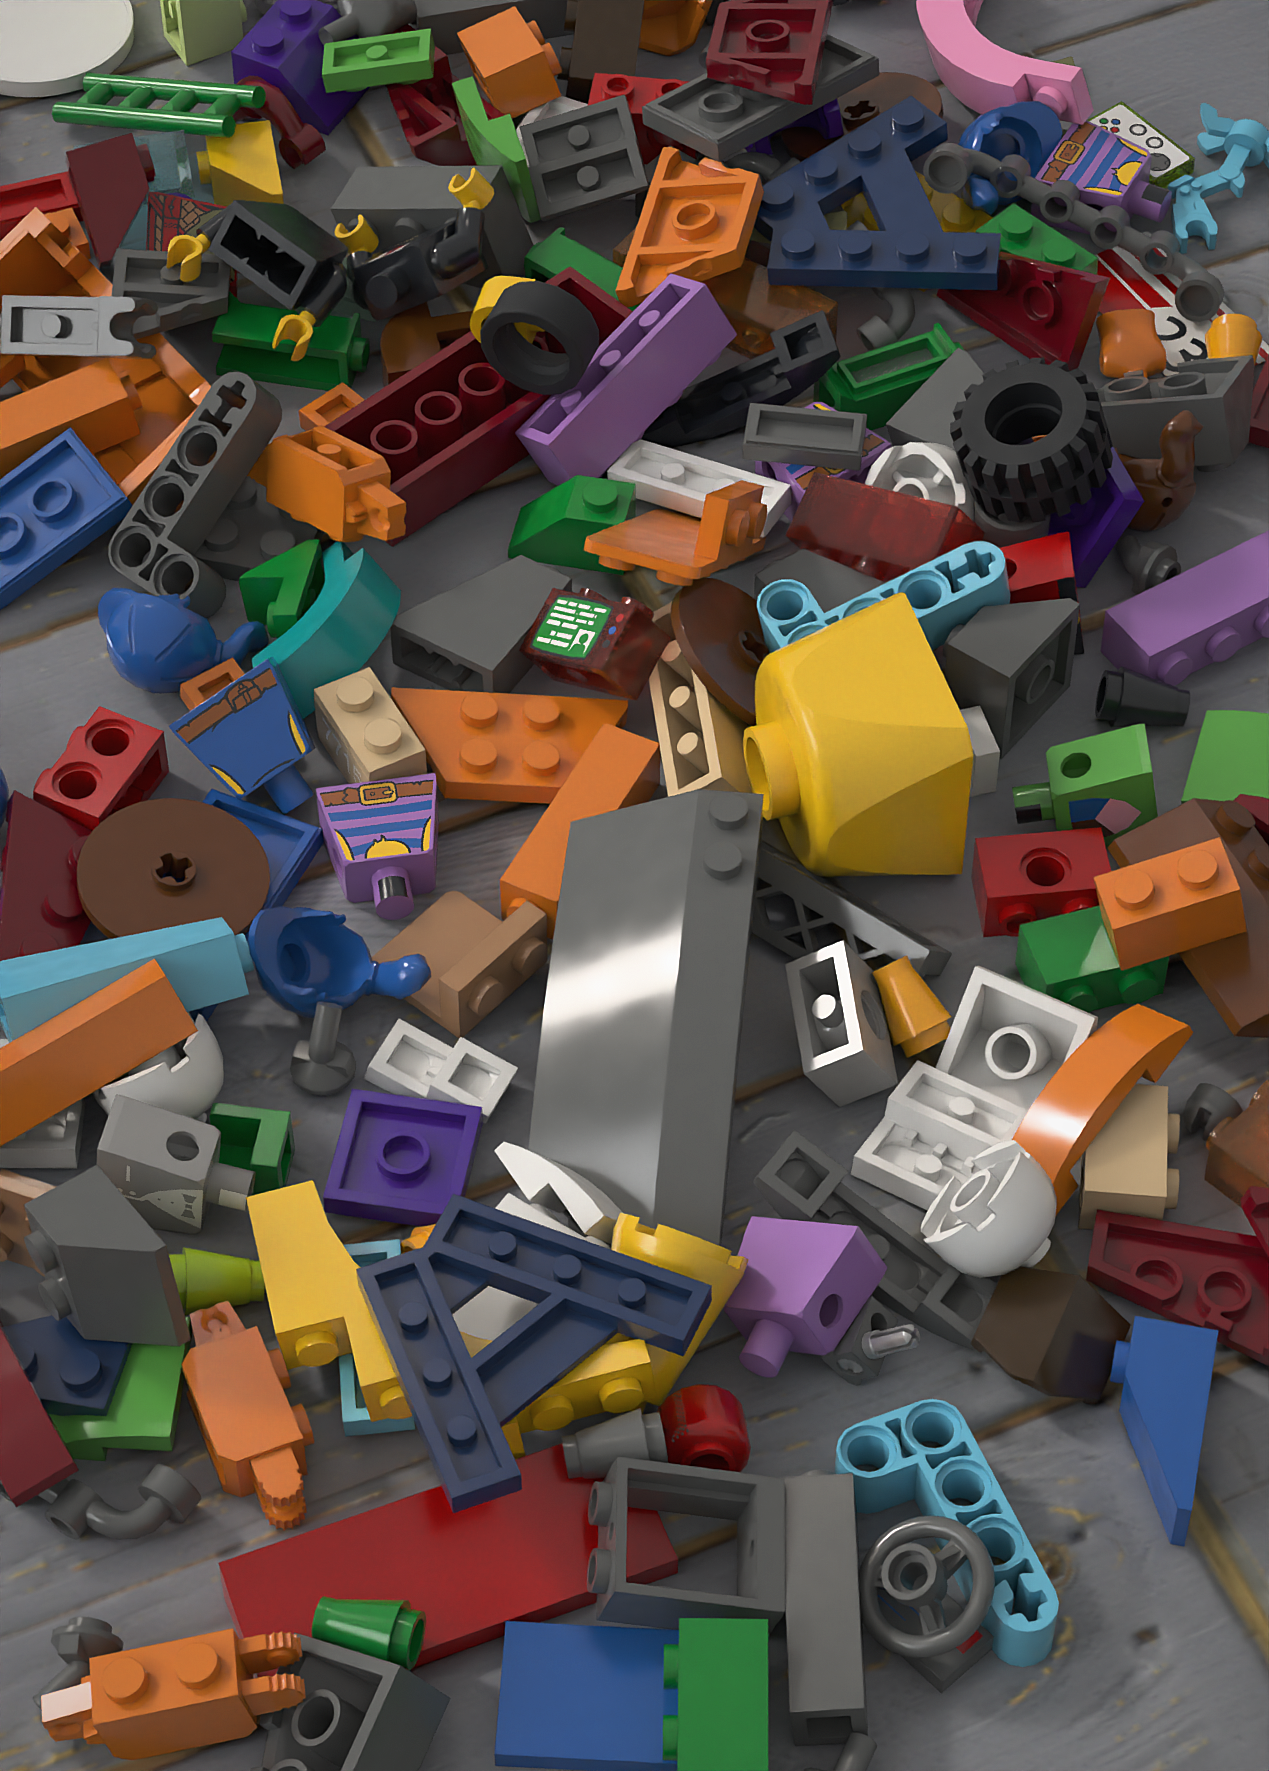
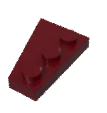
[0,790,92,961]
[1086,1209,1269,1366]

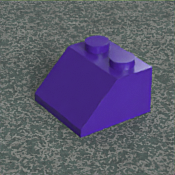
[231,0,370,136]

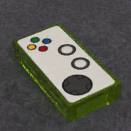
[1087,101,1195,189]

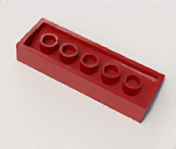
[218,1443,678,1678]

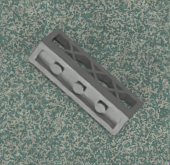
[752,840,952,978]

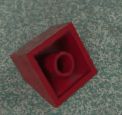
[65,133,156,270]

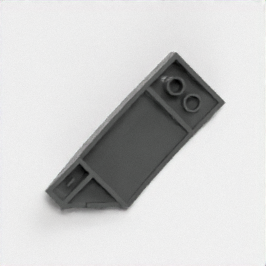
[528,789,764,1248]

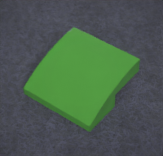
[452,76,541,223]
[1181,710,1269,804]
[49,1317,192,1461]

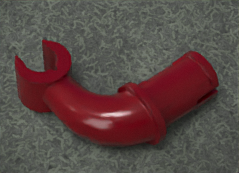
[232,75,326,169]

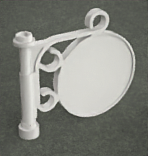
[0,0,134,97]

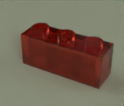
[785,472,985,581]

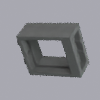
[587,1457,786,1636]

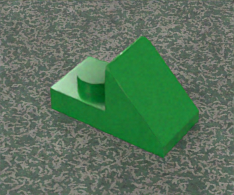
[238,539,325,639]

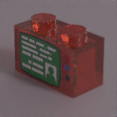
[519,588,671,701]

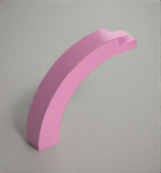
[916,0,1094,125]

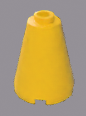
[604,1213,749,1415]

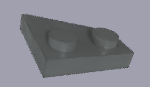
[111,248,231,339]

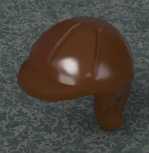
[1114,410,1204,532]

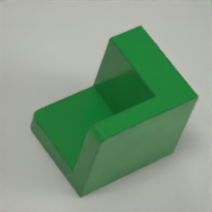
[209,1103,295,1196]

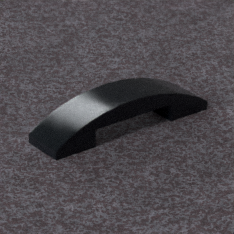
[641,310,841,448]

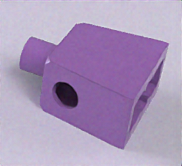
[723,1216,887,1378]

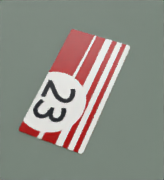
[1095,232,1269,376]

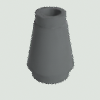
[561,1408,668,1479]

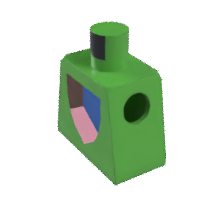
[1012,723,1158,850]

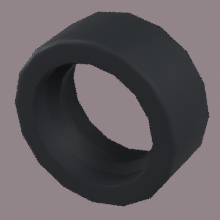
[480,281,599,395]

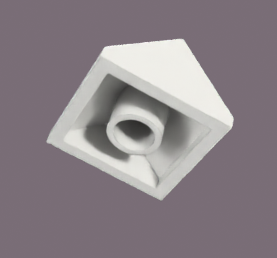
[936,966,1098,1110]

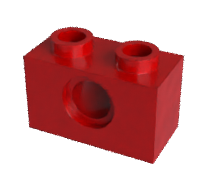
[971,827,1111,937]

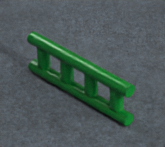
[52,73,266,138]

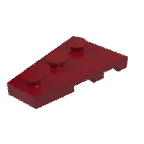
[936,251,1110,371]

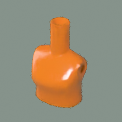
[1096,309,1166,379]

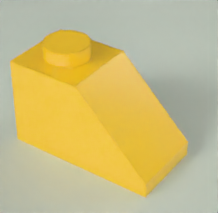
[196,120,284,206]

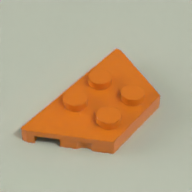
[615,147,764,308]
[391,687,628,804]

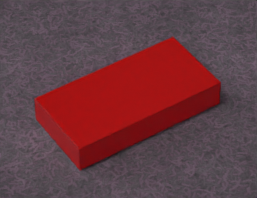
[0,171,84,240]

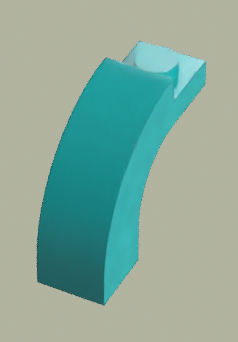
[252,541,401,719]

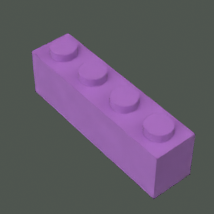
[515,273,737,486]
[1100,530,1269,686]

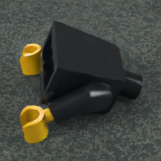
[334,167,494,321]
[166,200,348,361]

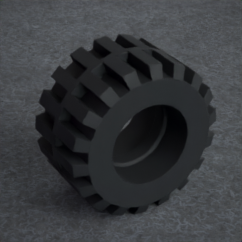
[950,358,1113,523]

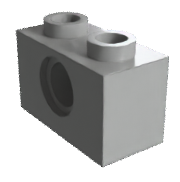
[785,941,898,1107]

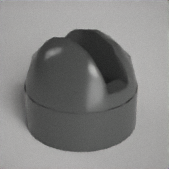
[1183,1083,1243,1142]

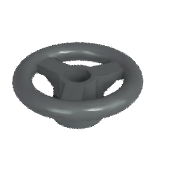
[859,1515,995,1658]

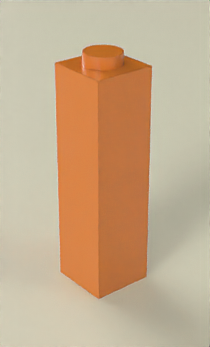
[0,358,142,479]
[500,722,660,940]
[0,958,198,1147]

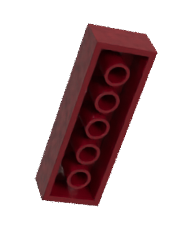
[324,266,633,547]

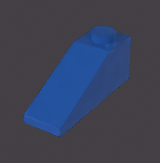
[1110,1316,1218,1547]

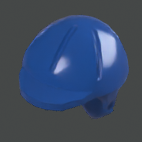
[958,101,1063,214]
[98,588,269,694]
[248,906,431,1018]

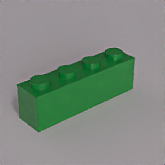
[663,1618,768,1771]

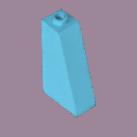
[0,917,254,1043]

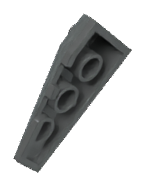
[1088,355,1255,472]
[250,1633,451,1771]

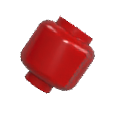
[657,1384,751,1473]

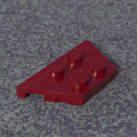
[706,0,834,105]

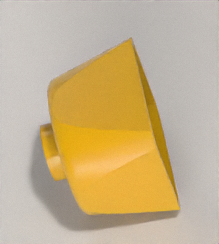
[743,592,973,877]

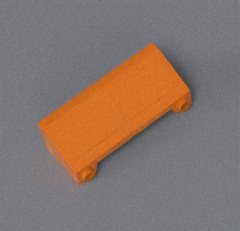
[0,207,269,513]

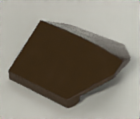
[970,1266,1131,1405]

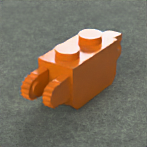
[247,425,406,542]
[181,1301,314,1531]
[41,1628,306,1761]

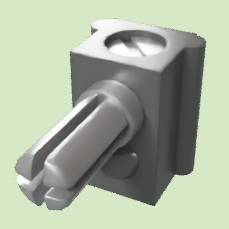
[821,1296,920,1386]

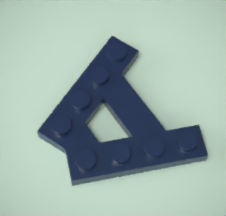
[754,96,1001,290]
[356,1194,712,1513]

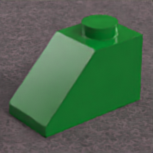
[508,475,636,575]

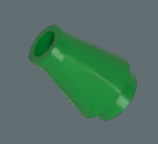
[312,1596,426,1670]

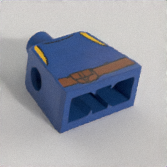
[169,657,316,815]

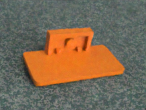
[584,480,767,586]

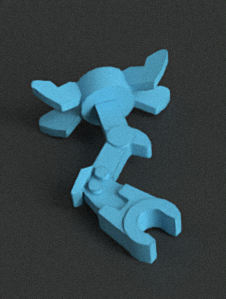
[1168,103,1269,254]

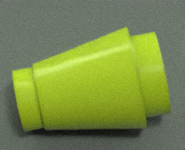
[169,1247,265,1316]

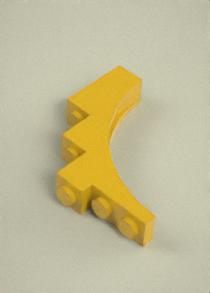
[246,1180,658,1459]

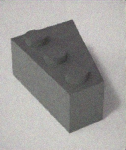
[331,165,533,289]

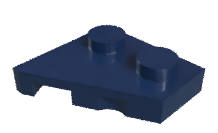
[3,1315,133,1416]

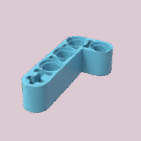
[756,541,1010,653]
[835,1399,1059,1667]

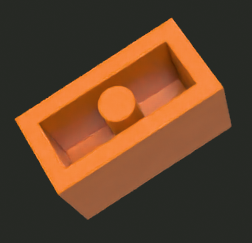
[457,6,562,119]
[1093,837,1247,971]

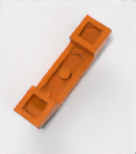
[1012,1004,1193,1217]

